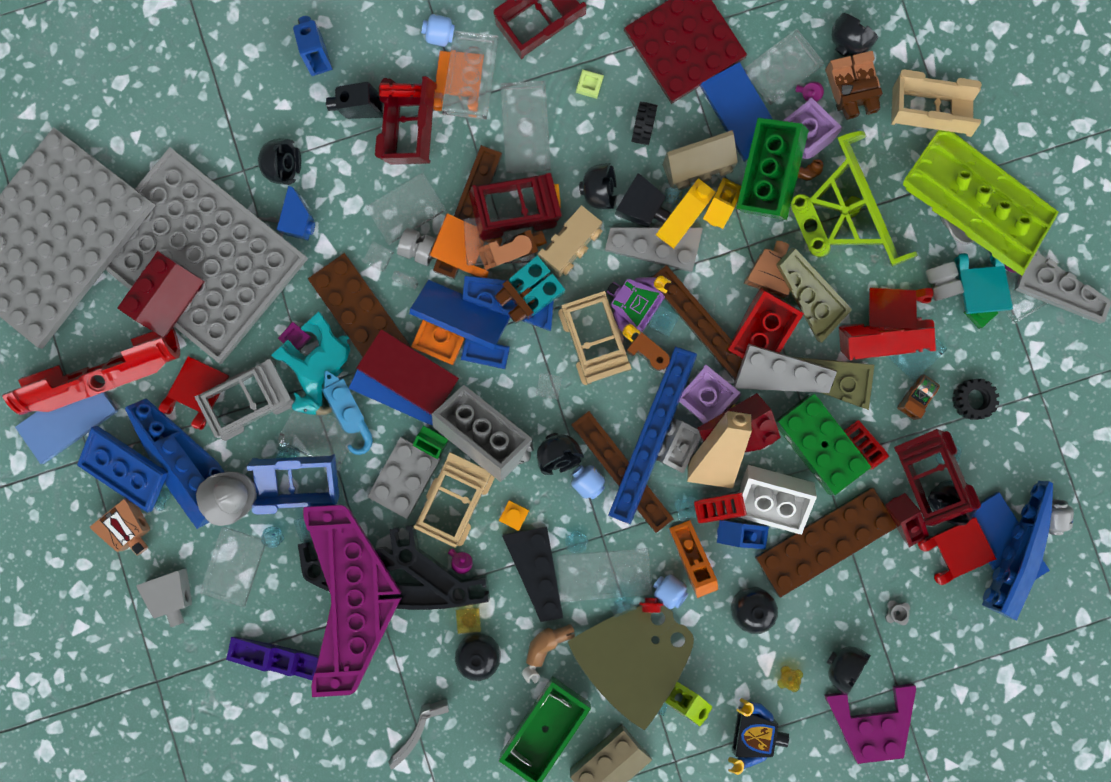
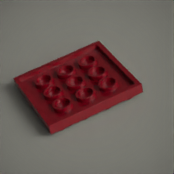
[624,0,747,104]

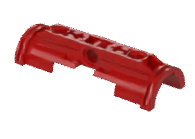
[2,327,180,415]

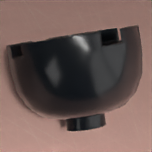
[831,13,878,57]
[258,138,302,185]
[579,163,617,209]
[537,433,584,475]
[928,479,977,525]
[731,587,778,634]
[455,633,501,681]
[827,646,871,695]

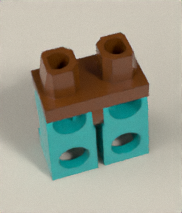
[495,255,565,324]

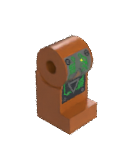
[626,332,670,371]
[897,374,940,420]

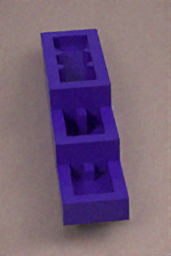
[226,637,319,681]

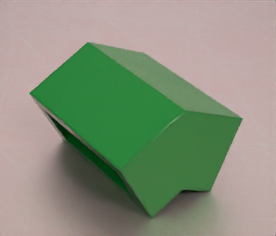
[413,426,449,459]

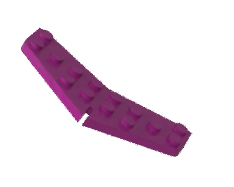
[303,505,402,697]

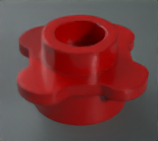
[639,598,663,613]

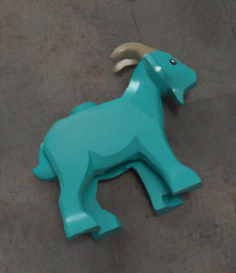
[271,311,351,415]

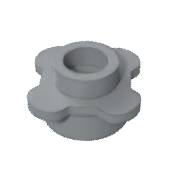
[885,600,910,625]

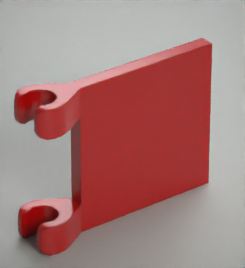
[869,288,934,330]
[158,356,229,430]
[918,517,996,585]

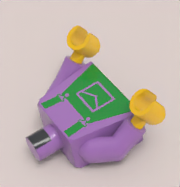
[607,276,671,342]

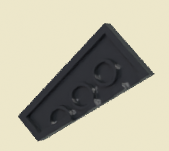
[502,527,563,622]

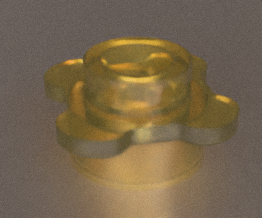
[777,666,803,692]

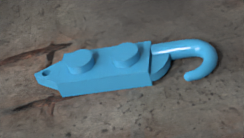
[321,371,373,455]

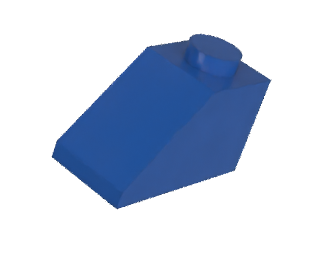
[277,186,315,240]
[717,520,769,549]

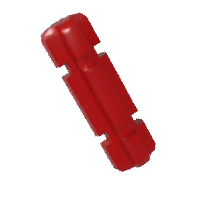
[379,83,422,97]

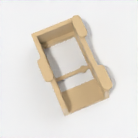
[891,69,982,137]
[558,291,631,385]
[414,452,495,548]

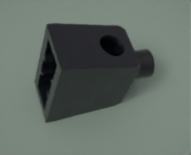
[326,82,383,119]
[615,173,671,228]

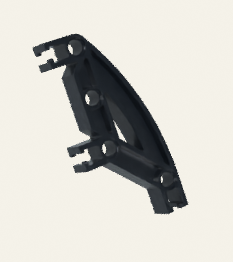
[298,524,490,610]

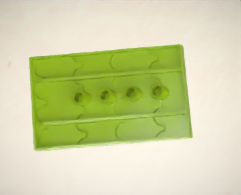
[903,130,1059,276]

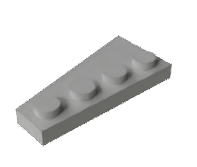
[605,228,703,272]
[1014,250,1111,324]
[733,344,837,393]

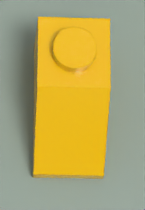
[703,177,741,229]

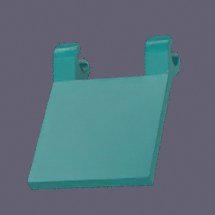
[954,253,1013,314]

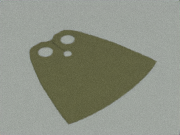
[568,605,694,730]

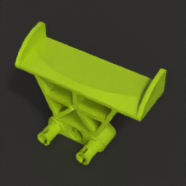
[791,131,918,267]

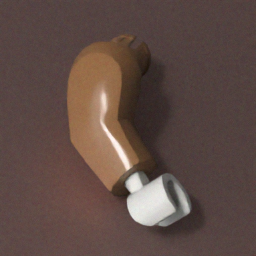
[522,624,575,683]

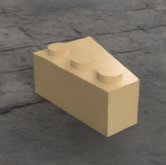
[538,205,603,278]

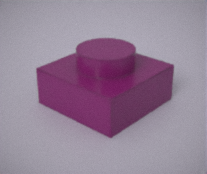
[278,322,312,351]

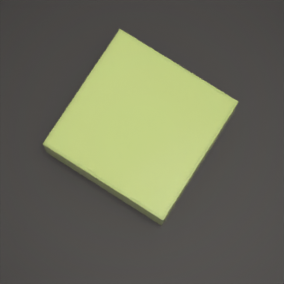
[576,69,604,99]

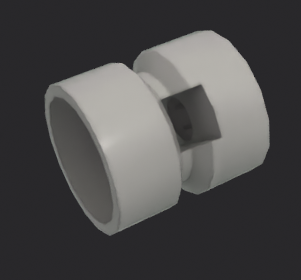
[397,227,436,266]
[925,262,964,301]

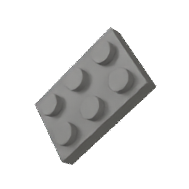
[367,437,441,519]

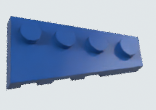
[462,276,554,331]

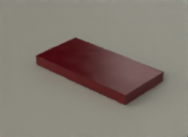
[356,329,459,416]

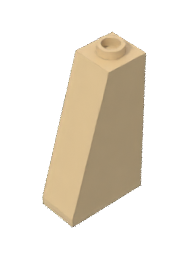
[687,411,752,489]

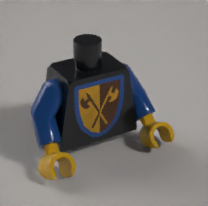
[728,698,789,775]

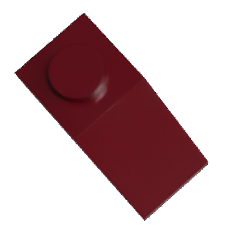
[885,493,929,548]

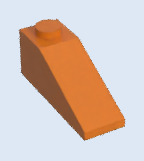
[669,520,718,598]

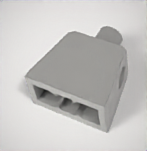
[136,568,192,627]

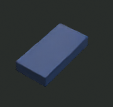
[461,338,510,369]

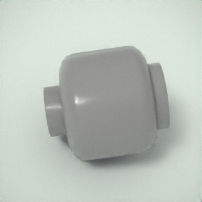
[1049,500,1074,535]

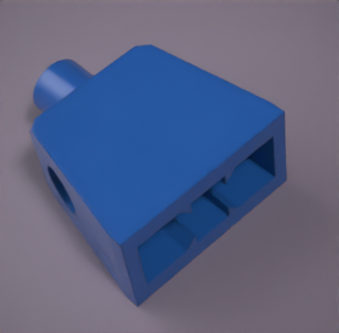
[293,16,333,76]

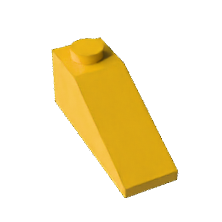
[656,178,716,249]

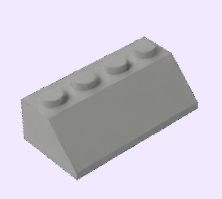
[432,385,532,482]

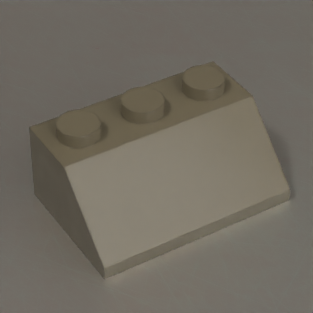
[662,130,738,190]
[570,724,652,782]

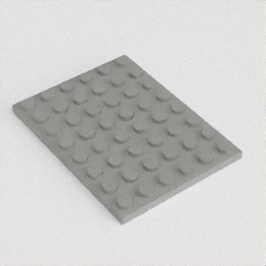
[0,127,155,349]
[105,147,308,364]

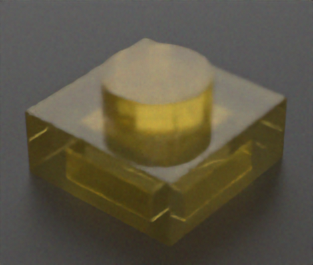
[456,607,481,634]

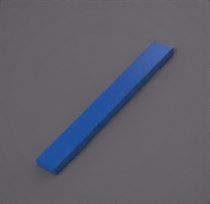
[608,346,697,525]

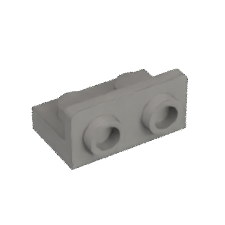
[656,418,701,473]

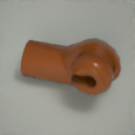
[797,159,824,181]

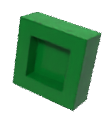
[963,311,998,329]

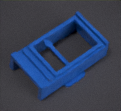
[247,454,340,515]

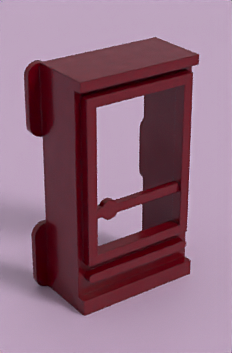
[494,0,587,60]
[375,76,437,165]
[469,173,562,241]
[894,429,981,526]

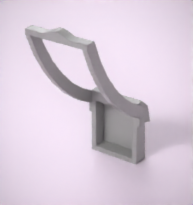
[388,699,449,769]

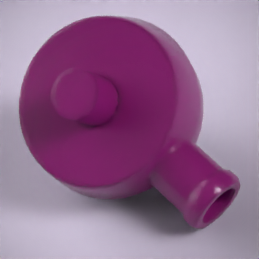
[795,81,824,102]
[448,548,473,574]

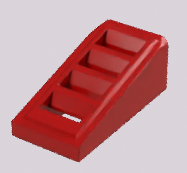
[843,420,889,470]
[694,492,747,523]

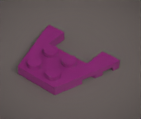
[825,684,916,764]

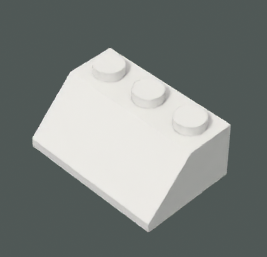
[735,465,817,535]

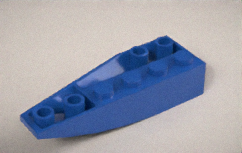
[125,398,224,529]
[982,481,1053,621]

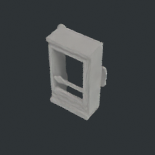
[194,359,295,441]

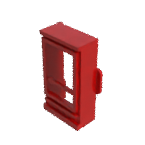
[839,317,936,361]

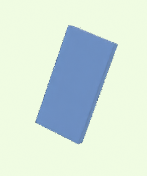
[15,378,118,464]

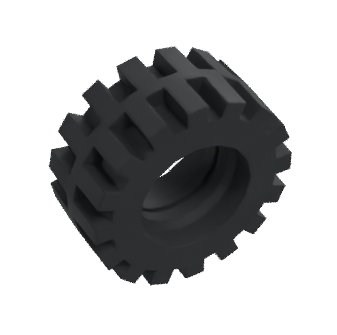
[631,101,658,145]
[952,379,1000,420]

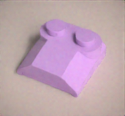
[783,97,842,159]
[679,365,741,424]

